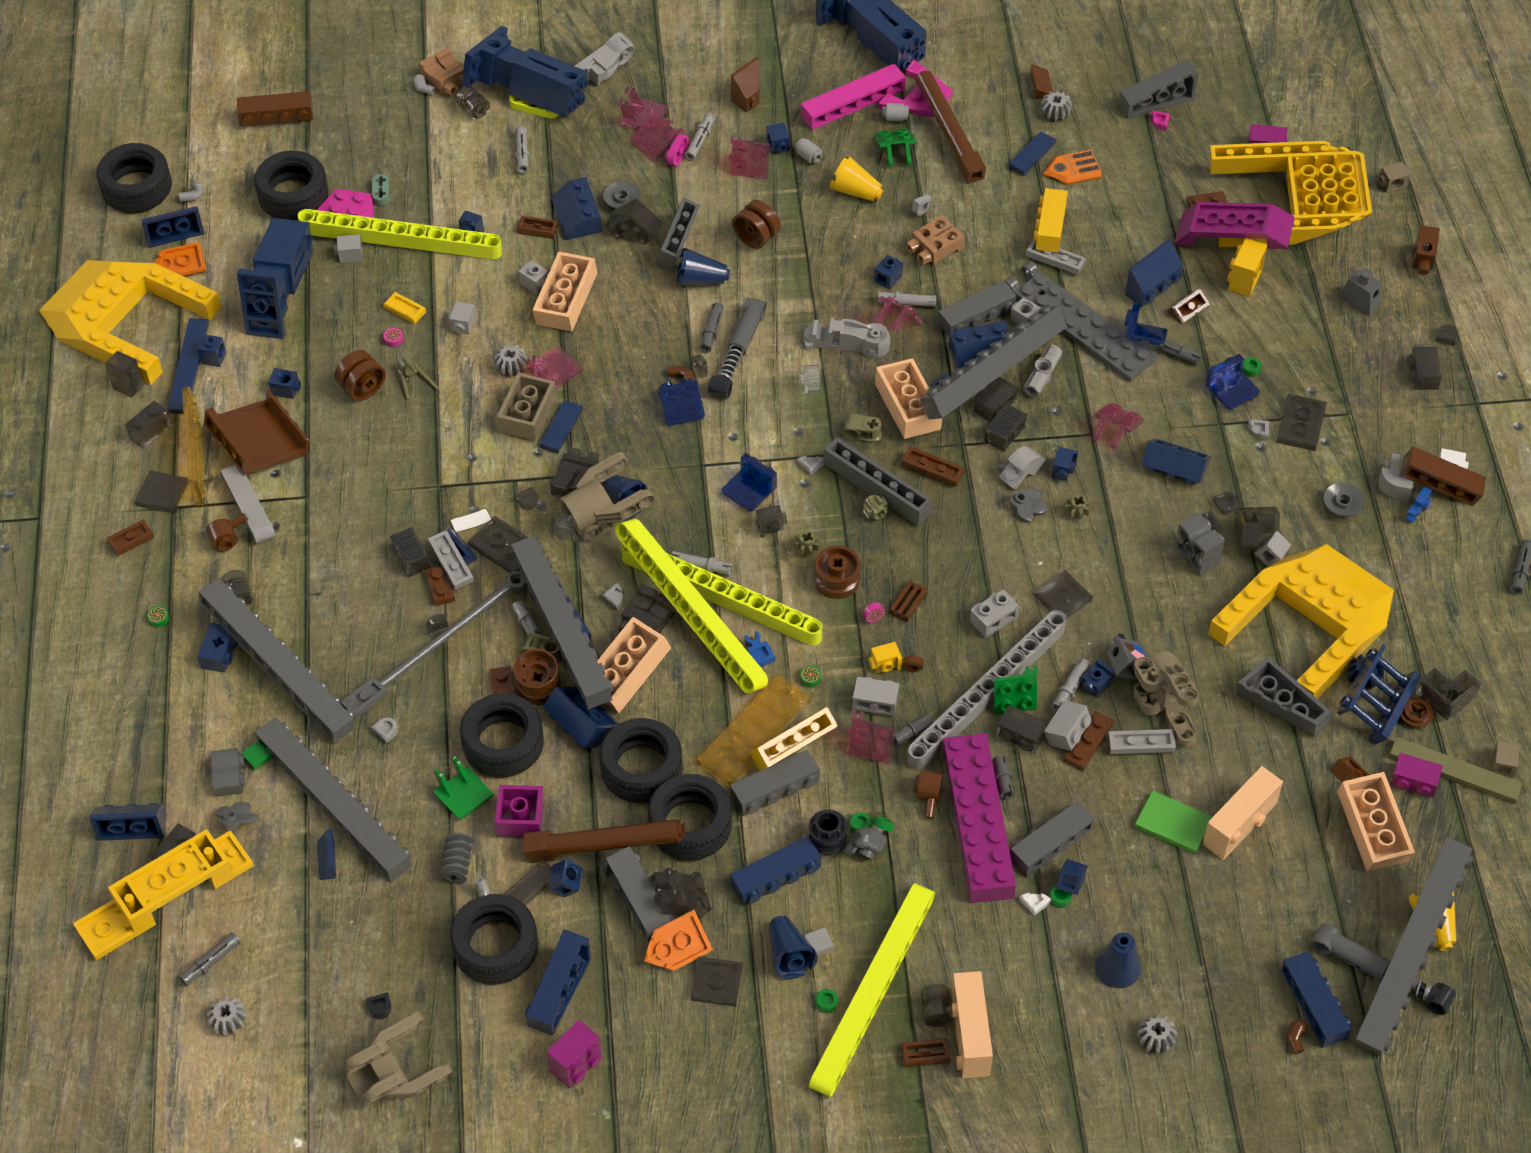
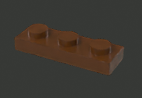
[901,446,965,487]
[1064,711,1114,771]

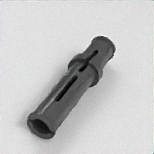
[699,302,724,353]
[1510,539,1531,595]
[178,932,241,987]

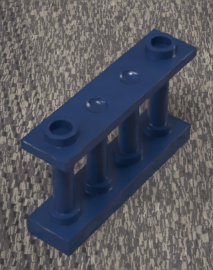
[1337,644,1421,745]

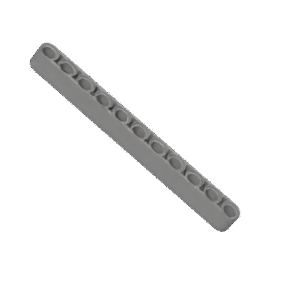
[907,610,1066,770]

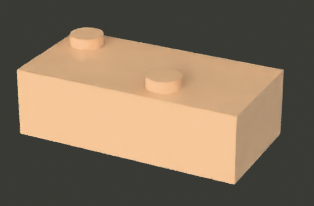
[533,252,597,332]
[875,358,942,439]
[597,617,671,713]
[1202,766,1283,860]
[1337,772,1415,872]
[951,971,993,1078]

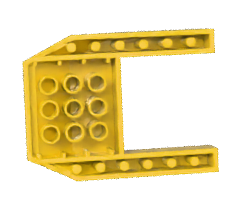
[1209,141,1372,247]
[39,260,221,385]
[1208,544,1394,699]

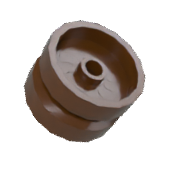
[732,200,781,249]
[334,350,386,401]
[815,545,861,599]

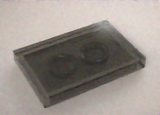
[1276,393,1327,451]
[468,516,528,573]

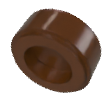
[902,655,924,672]

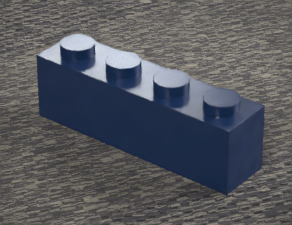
[730,836,821,906]
[1281,951,1352,1048]

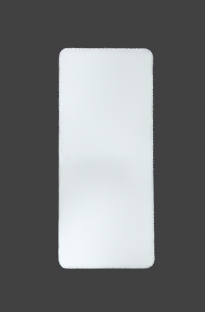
[451,509,491,532]

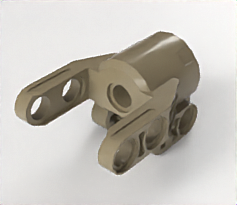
[560,452,655,541]
[1133,652,1199,747]
[344,1012,453,1107]

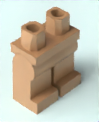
[419,47,467,96]
[906,215,965,265]

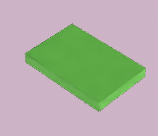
[1134,791,1213,855]

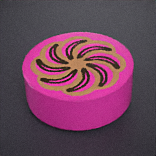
[383,328,404,347]
[863,603,885,623]

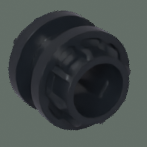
[809,810,848,854]

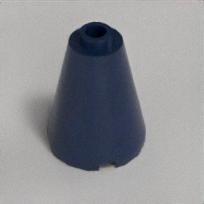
[676,248,730,286]
[600,475,648,519]
[769,916,818,979]
[1096,932,1141,988]

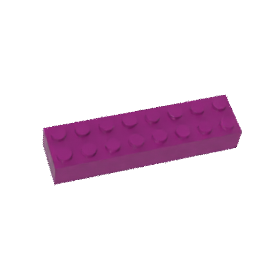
[943,733,1016,903]

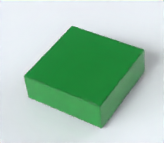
[241,741,272,770]

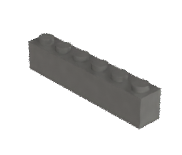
[824,437,932,527]

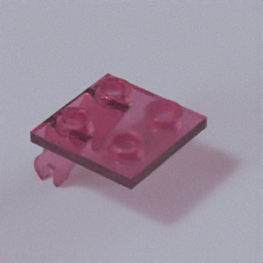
[617,86,668,133]
[631,112,685,162]
[729,137,770,179]
[875,296,923,332]
[526,346,583,388]
[1093,403,1144,450]
[847,709,895,765]

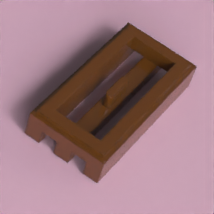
[517,216,559,239]
[889,580,928,622]
[901,1038,951,1068]

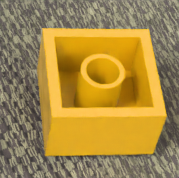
[1227,238,1267,297]

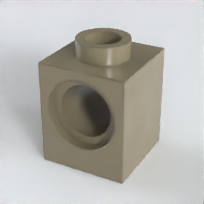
[1378,162,1410,193]
[1491,741,1520,778]

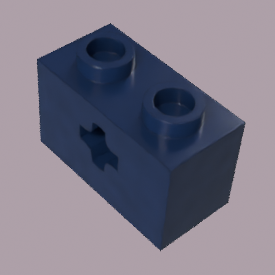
[197,623,238,673]

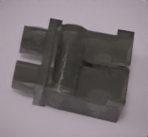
[550,447,599,497]
[619,584,677,634]
[648,868,712,919]

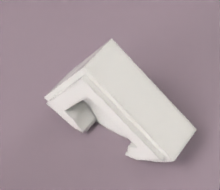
[1019,893,1051,916]

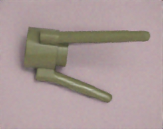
[397,356,439,399]

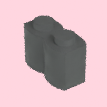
[211,748,246,796]

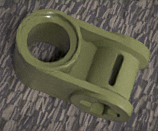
[842,413,882,443]
[520,632,562,663]

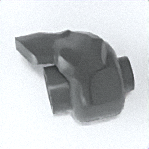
[842,825,887,859]

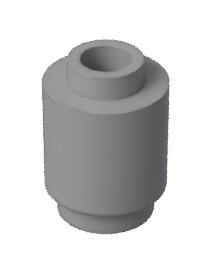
[882,103,909,122]
[795,138,822,164]

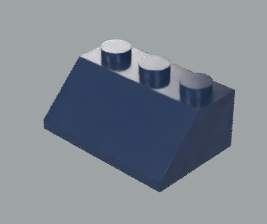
[551,177,602,240]
[141,206,205,248]
[1125,239,1183,307]
[948,320,1010,369]
[1142,438,1212,484]
[543,687,619,748]
[89,803,167,841]

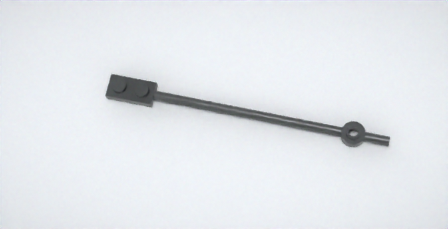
[341,571,527,719]

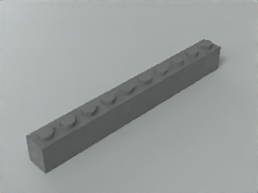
[920,305,1067,420]
[511,536,613,710]
[199,578,354,744]
[255,717,412,882]
[1354,837,1474,1056]

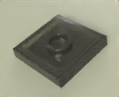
[135,470,189,513]
[1034,570,1093,619]
[691,957,743,1007]

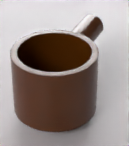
[206,513,249,552]
[913,770,943,819]

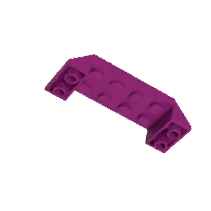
[1175,202,1295,249]

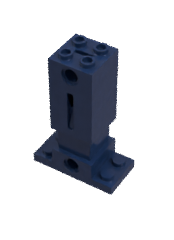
[816,0,927,71]
[461,26,588,118]
[237,218,313,339]

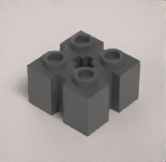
[1175,513,1225,576]

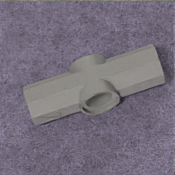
[1023,344,1062,398]

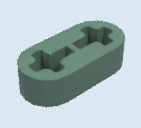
[372,174,390,206]

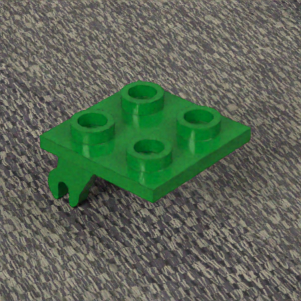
[874,129,916,167]
[994,665,1038,715]
[433,756,494,821]

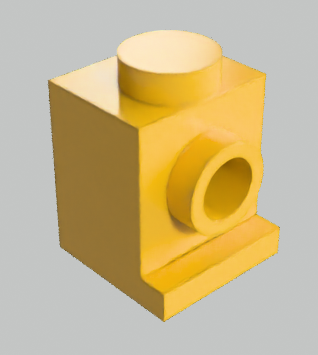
[868,642,902,673]

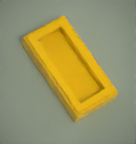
[383,292,426,324]

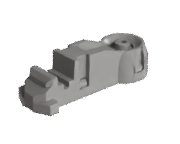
[575,32,635,86]
[803,318,891,358]

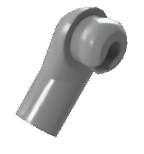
[413,74,435,95]
[179,182,205,202]
[474,877,490,897]

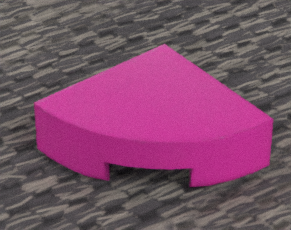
[1151,111,1170,131]

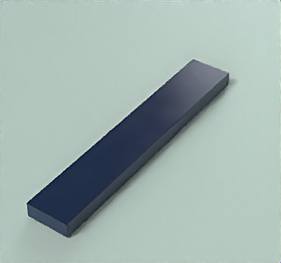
[167,318,209,414]

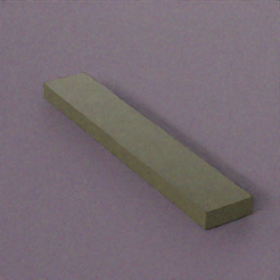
[1389,737,1523,804]

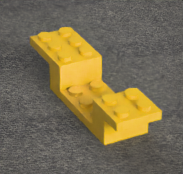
[73,829,254,960]

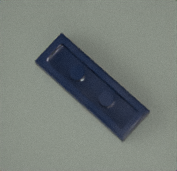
[1009,131,1056,176]
[540,400,583,454]

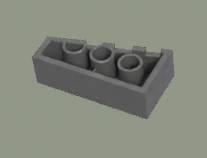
[1119,59,1198,119]
[1237,656,1331,736]
[603,846,674,942]

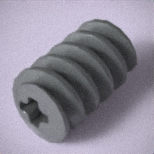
[440,833,474,884]

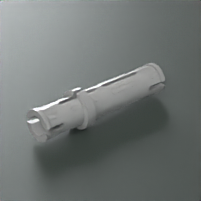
[684,113,716,161]
[515,126,530,174]
[878,291,936,308]
[671,550,733,576]
[1051,658,1091,712]

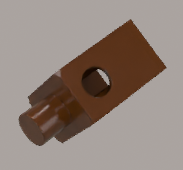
[1412,225,1440,275]

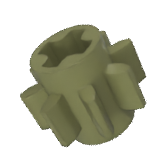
[1065,494,1091,520]
[863,495,888,520]
[795,530,819,556]

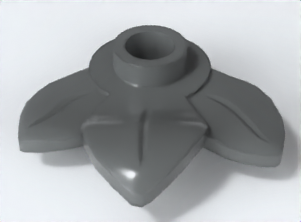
[1009,488,1048,522]
[216,802,258,830]

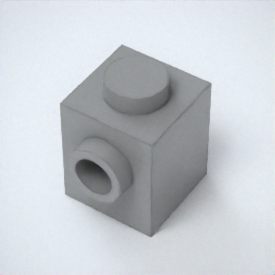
[334,234,363,263]
[519,260,549,295]
[447,301,476,335]
[1254,531,1291,567]

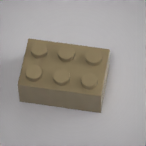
[497,372,557,441]

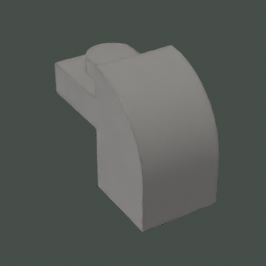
[999,446,1046,489]
[1378,453,1413,501]

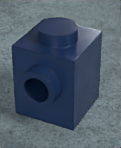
[874,254,903,290]

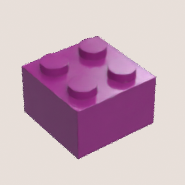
[495,785,545,837]
[547,1020,602,1088]

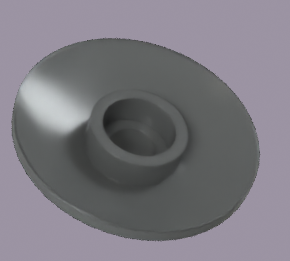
[603,181,641,210]
[1323,483,1365,517]

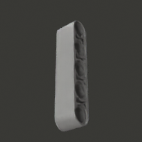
[219,464,276,544]

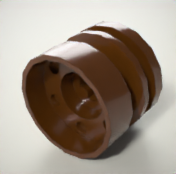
[514,649,561,705]

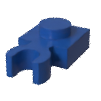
[1405,487,1432,523]
[745,631,775,667]

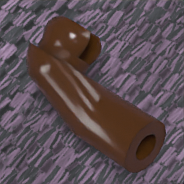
[668,366,694,383]
[1286,1020,1307,1055]

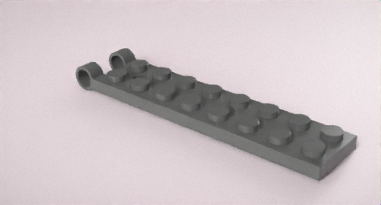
[1004,261,1157,382]

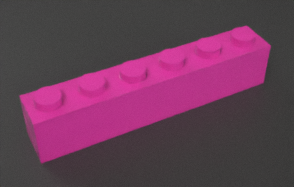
[801,64,906,130]

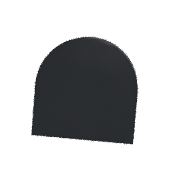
[366,992,392,1019]

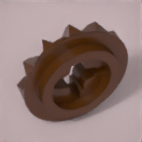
[1400,697,1434,729]

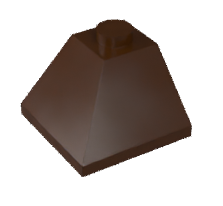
[731,57,760,112]

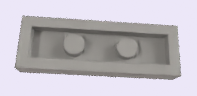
[1026,241,1086,275]
[428,530,474,590]
[1108,729,1176,754]

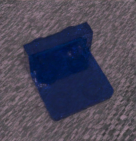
[1124,303,1168,345]
[1205,354,1260,410]
[657,378,705,426]
[722,453,777,512]

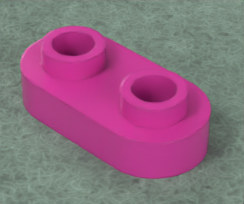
[665,134,689,166]

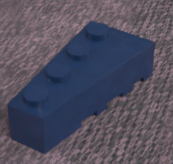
[525,929,591,1036]

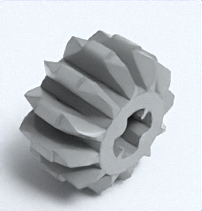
[1040,91,1072,121]
[494,343,527,377]
[206,996,247,1036]
[1137,1013,1177,1054]

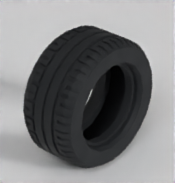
[96,143,172,213]
[254,150,328,221]
[460,693,544,778]
[599,718,683,803]
[648,774,732,861]
[450,894,539,985]

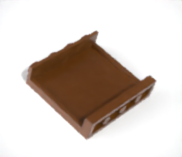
[204,390,310,476]

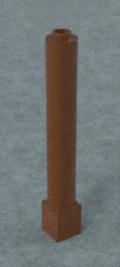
[915,71,986,184]
[522,819,685,863]

